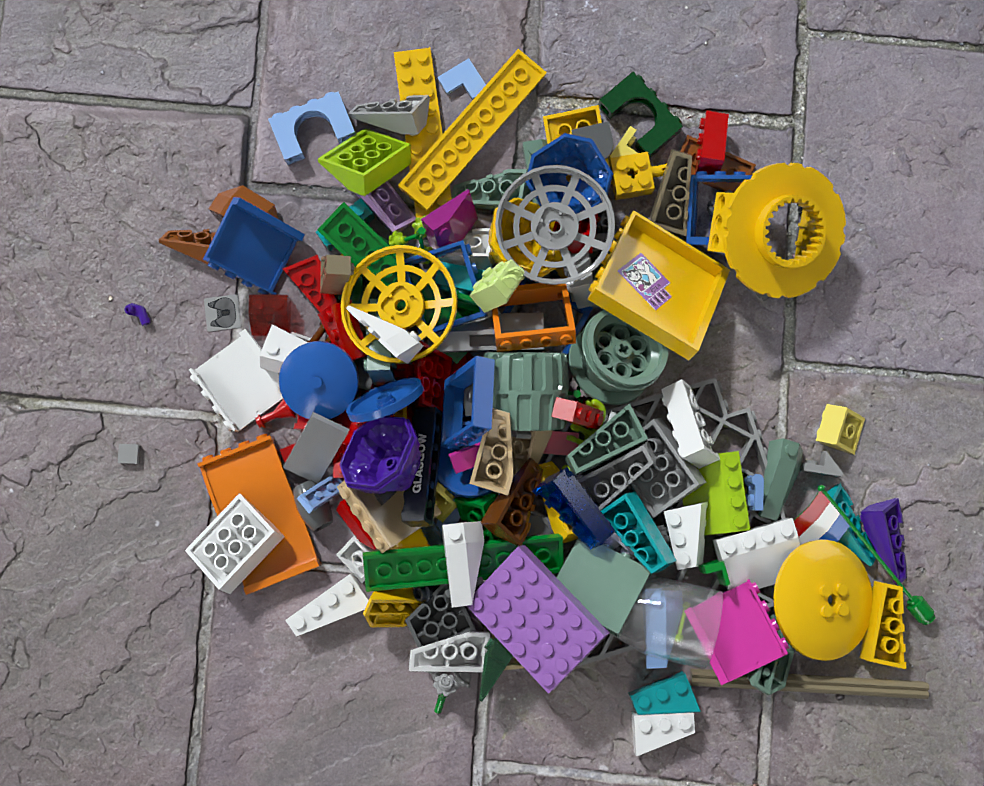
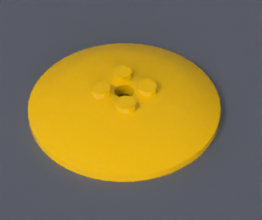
[774,540,873,661]

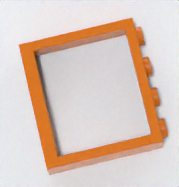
[491,283,576,352]

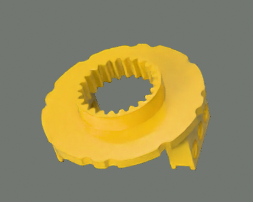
[707,163,846,298]

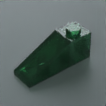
[479,637,513,702]

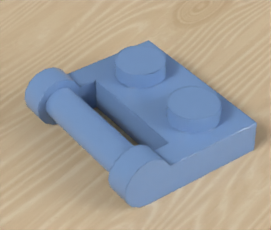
[744,474,764,511]

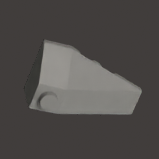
[348,95,430,136]

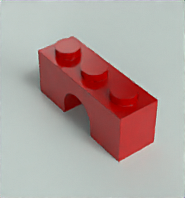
[551,397,604,430]

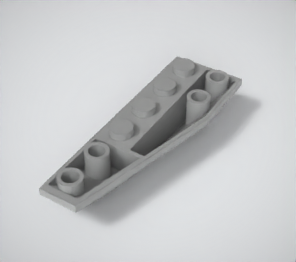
[428,313,544,352]

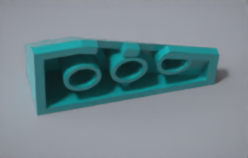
[827,483,877,566]

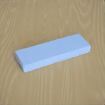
[297,474,344,514]

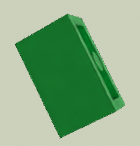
[698,560,730,586]

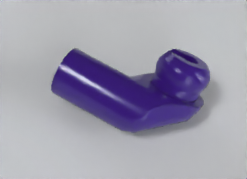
[124,303,151,326]

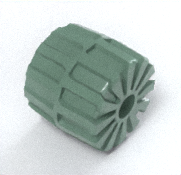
[484,352,569,431]

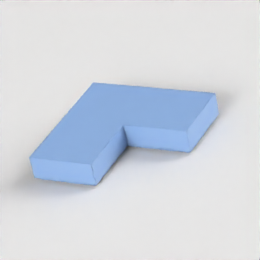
[437,58,486,100]

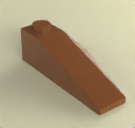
[159,229,216,264]

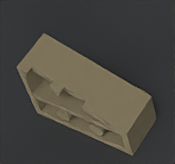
[320,255,354,295]

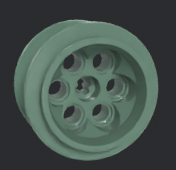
[569,310,668,405]

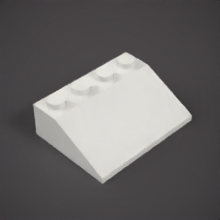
[185,493,285,594]
[712,518,800,591]

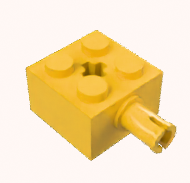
[609,152,667,200]

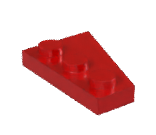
[283,254,338,312]

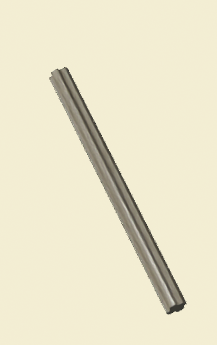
[689,668,929,699]

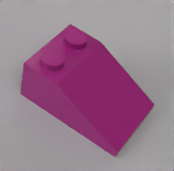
[421,189,478,258]

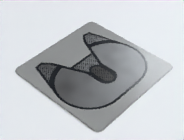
[204,294,241,332]

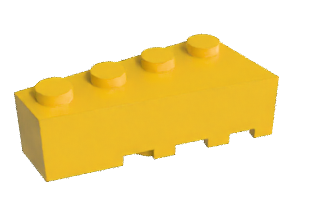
[859,581,906,669]

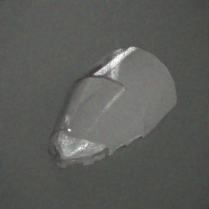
[619,576,723,670]

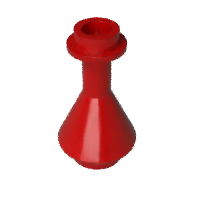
[255,399,296,428]

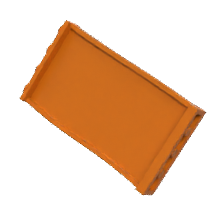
[197,433,322,595]

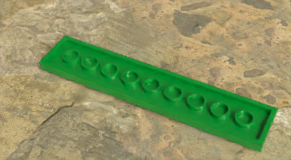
[317,202,468,364]
[362,534,563,592]

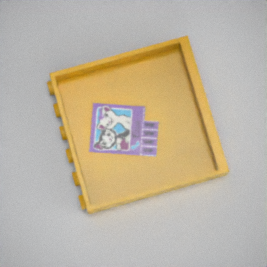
[588,210,730,361]

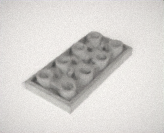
[283,412,349,484]

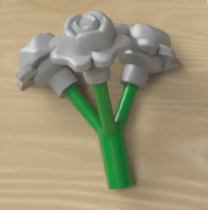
[424,671,471,714]

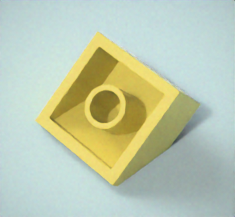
[816,404,865,455]

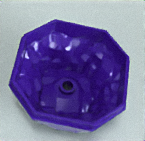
[339,416,421,494]

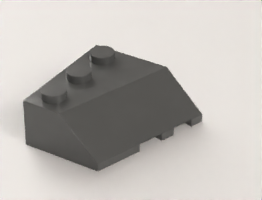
[405,584,476,648]

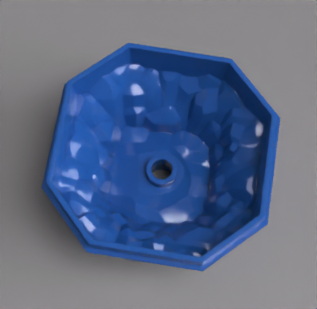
[526,133,613,214]

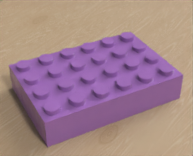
[467,545,610,694]

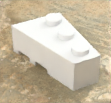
[631,712,695,756]

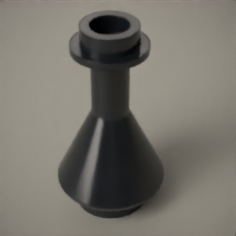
[413,585,440,603]

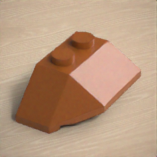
[209,185,279,219]

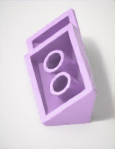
[354,181,416,234]

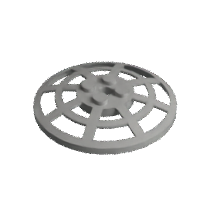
[495,165,615,285]

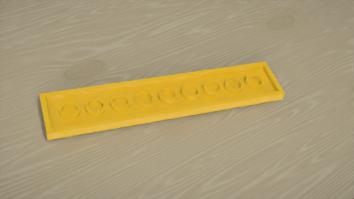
[394,47,452,218]
[398,49,547,211]

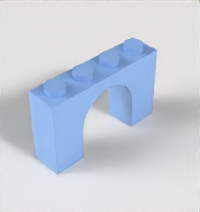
[268,92,355,165]

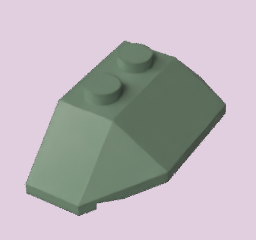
[746,615,794,695]

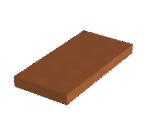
[680,135,756,193]

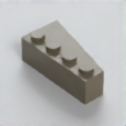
[649,149,692,236]

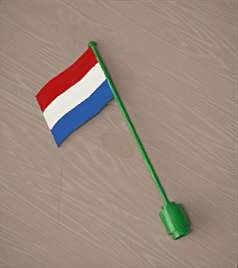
[793,485,936,625]

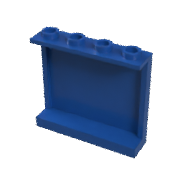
[203,197,305,297]

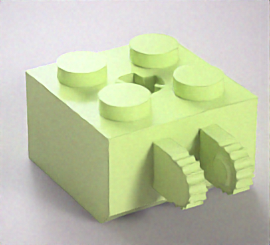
[469,259,525,313]

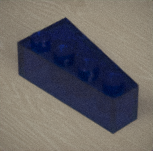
[532,467,615,550]

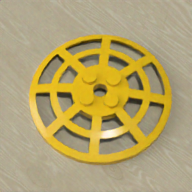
[341,245,458,363]

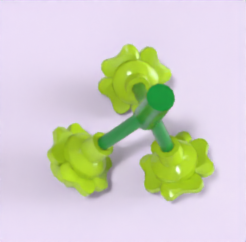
[389,215,433,264]

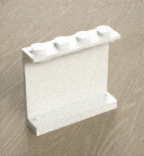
[189,329,283,433]

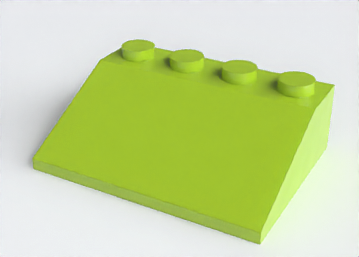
[318,128,411,196]
[682,451,750,535]

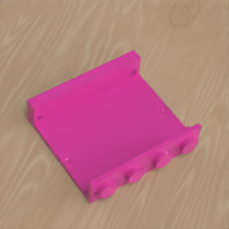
[684,579,789,685]

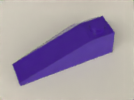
[860,498,907,585]

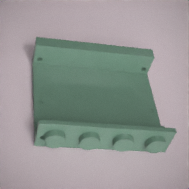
[556,534,652,638]

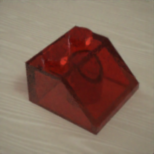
[248,295,291,336]

